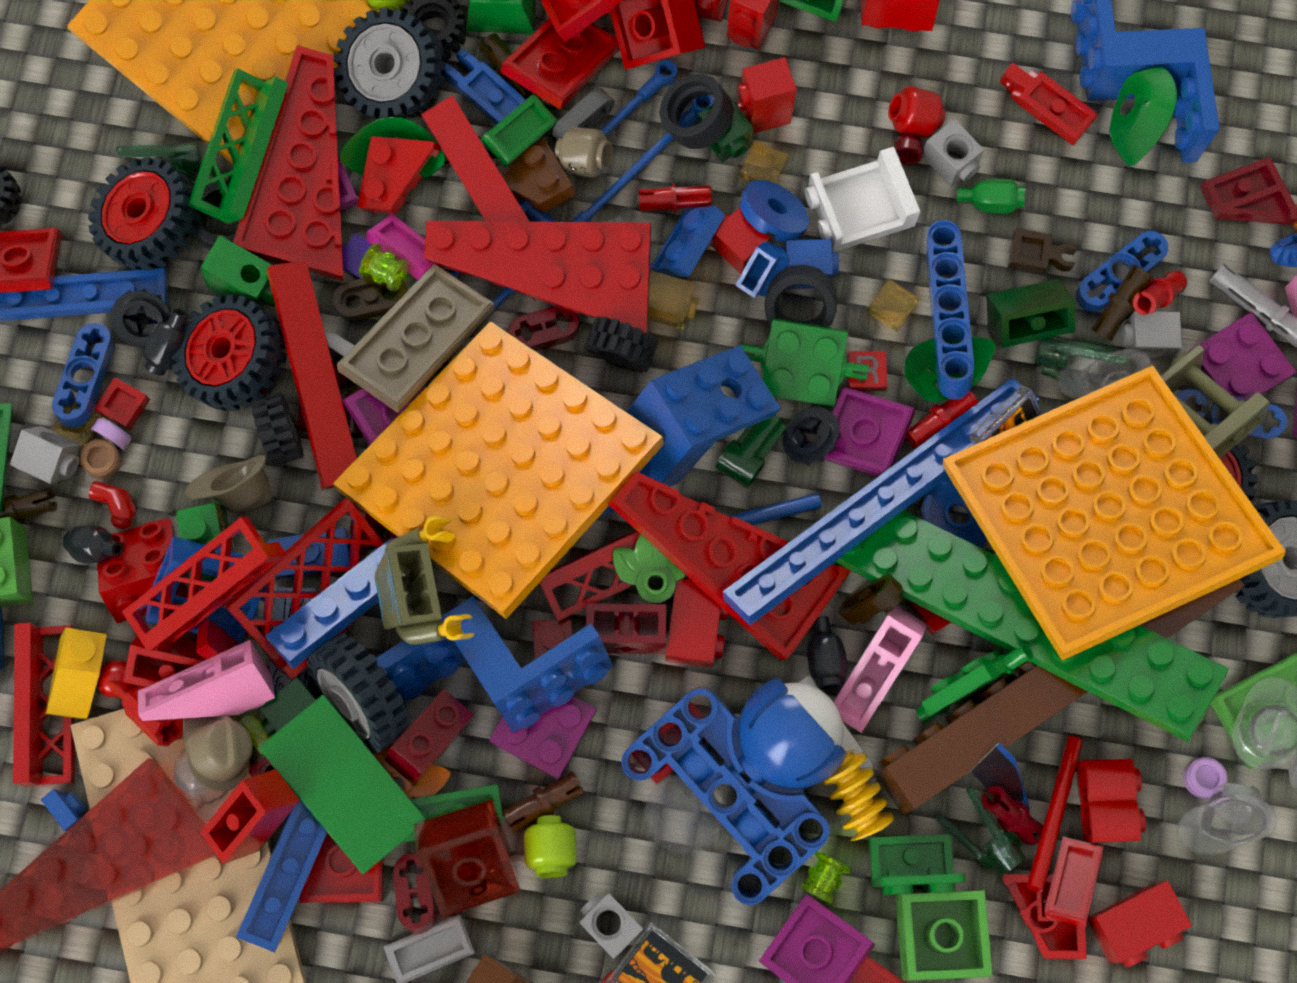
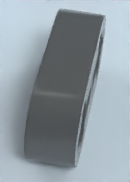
[552,88,615,140]

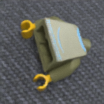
[374,516,474,645]

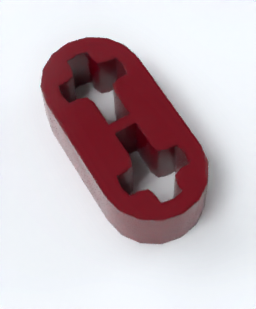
[509,306,579,351]
[393,853,437,934]

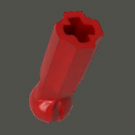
[97,660,184,747]

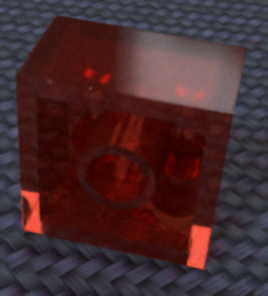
[414,799,521,917]

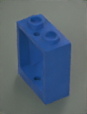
[146,536,266,644]

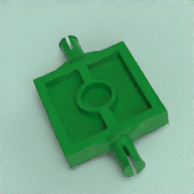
[741,318,869,407]
[916,644,1033,723]

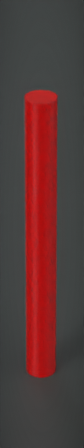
[1027,736,1083,892]

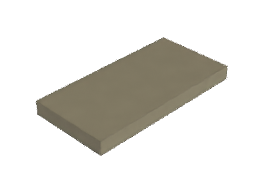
[337,264,494,412]

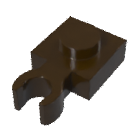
[1008,228,1077,274]

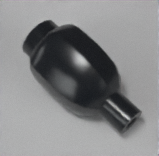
[143,309,188,376]
[63,525,124,563]
[807,616,848,690]

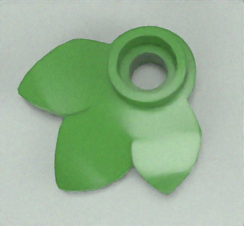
[613,534,686,604]

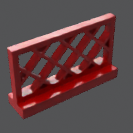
[225,498,384,680]

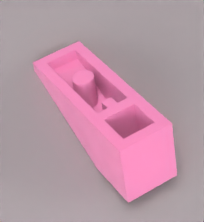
[834,606,927,733]
[138,640,275,721]

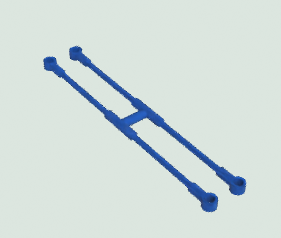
[424,60,714,387]

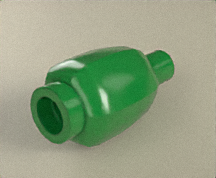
[957,178,1025,214]

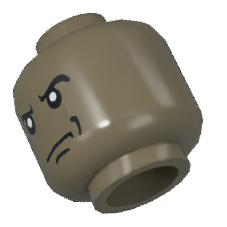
[555,127,613,178]

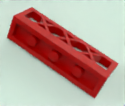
[122,516,287,652]
[539,529,640,621]
[13,622,75,787]

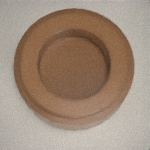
[80,439,122,479]

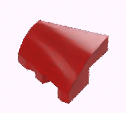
[1003,874,1087,959]

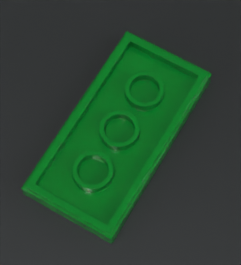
[258,694,427,875]

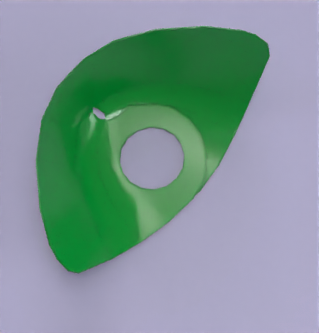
[1109,68,1177,166]
[339,117,445,180]
[904,336,996,402]

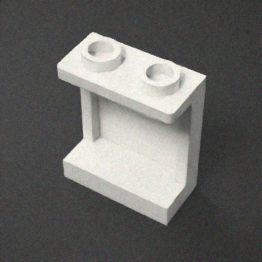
[804,147,920,253]

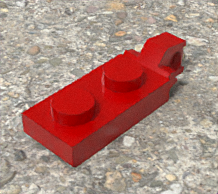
[1000,63,1098,146]

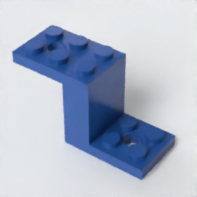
[1071,0,1220,163]
[597,345,781,519]
[376,596,613,733]

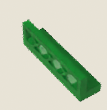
[188,68,288,224]

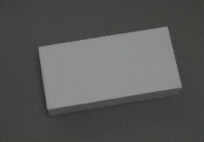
[384,914,476,983]

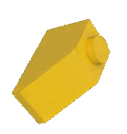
[45,628,107,720]

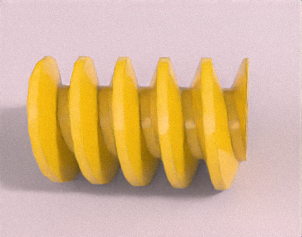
[823,749,894,841]

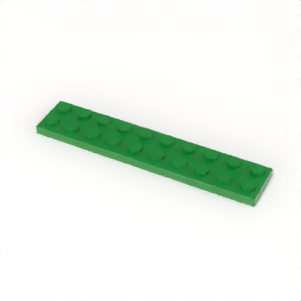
[835,510,1229,743]

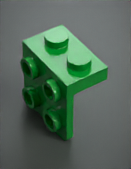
[868,834,965,895]

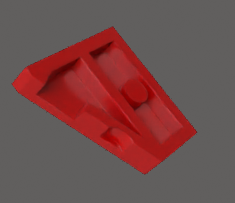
[357,136,440,215]

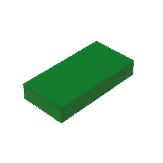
[481,94,558,168]

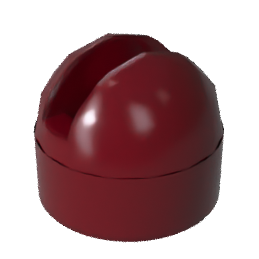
[894,133,923,165]

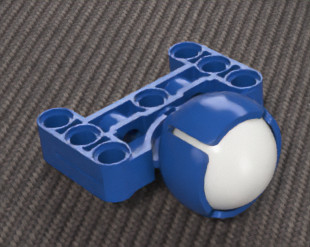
[621,677,847,905]

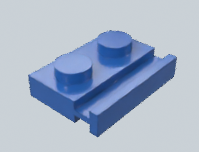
[650,206,725,277]

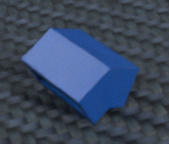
[735,241,790,298]

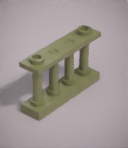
[1161,345,1270,459]

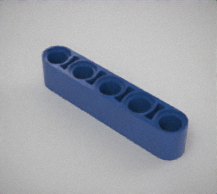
[926,220,974,400]

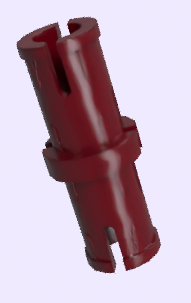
[981,786,1043,845]

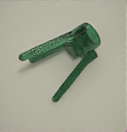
[115,141,202,181]
[1034,337,1130,396]
[936,787,1026,875]

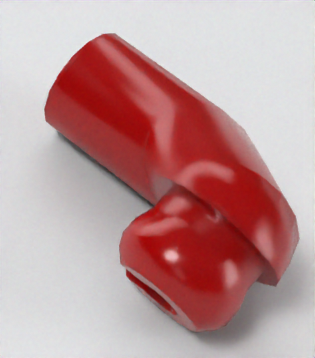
[89,481,136,529]

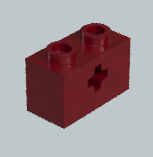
[586,603,666,654]
[384,689,474,786]

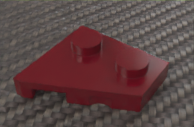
[1200,157,1297,225]

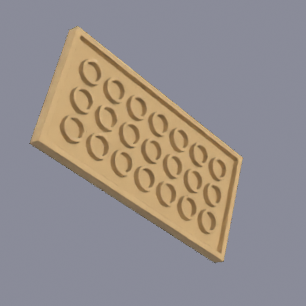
[70,709,307,983]

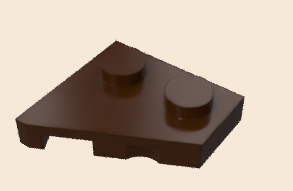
[495,139,577,213]

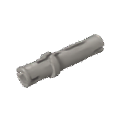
[1209,263,1297,348]

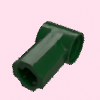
[715,415,787,489]

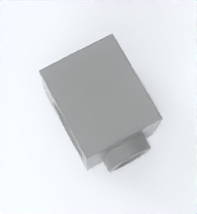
[922,119,984,187]
[1120,311,1182,360]
[10,426,81,484]
[579,893,643,959]

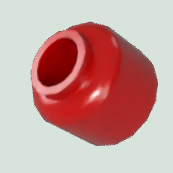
[888,86,946,139]

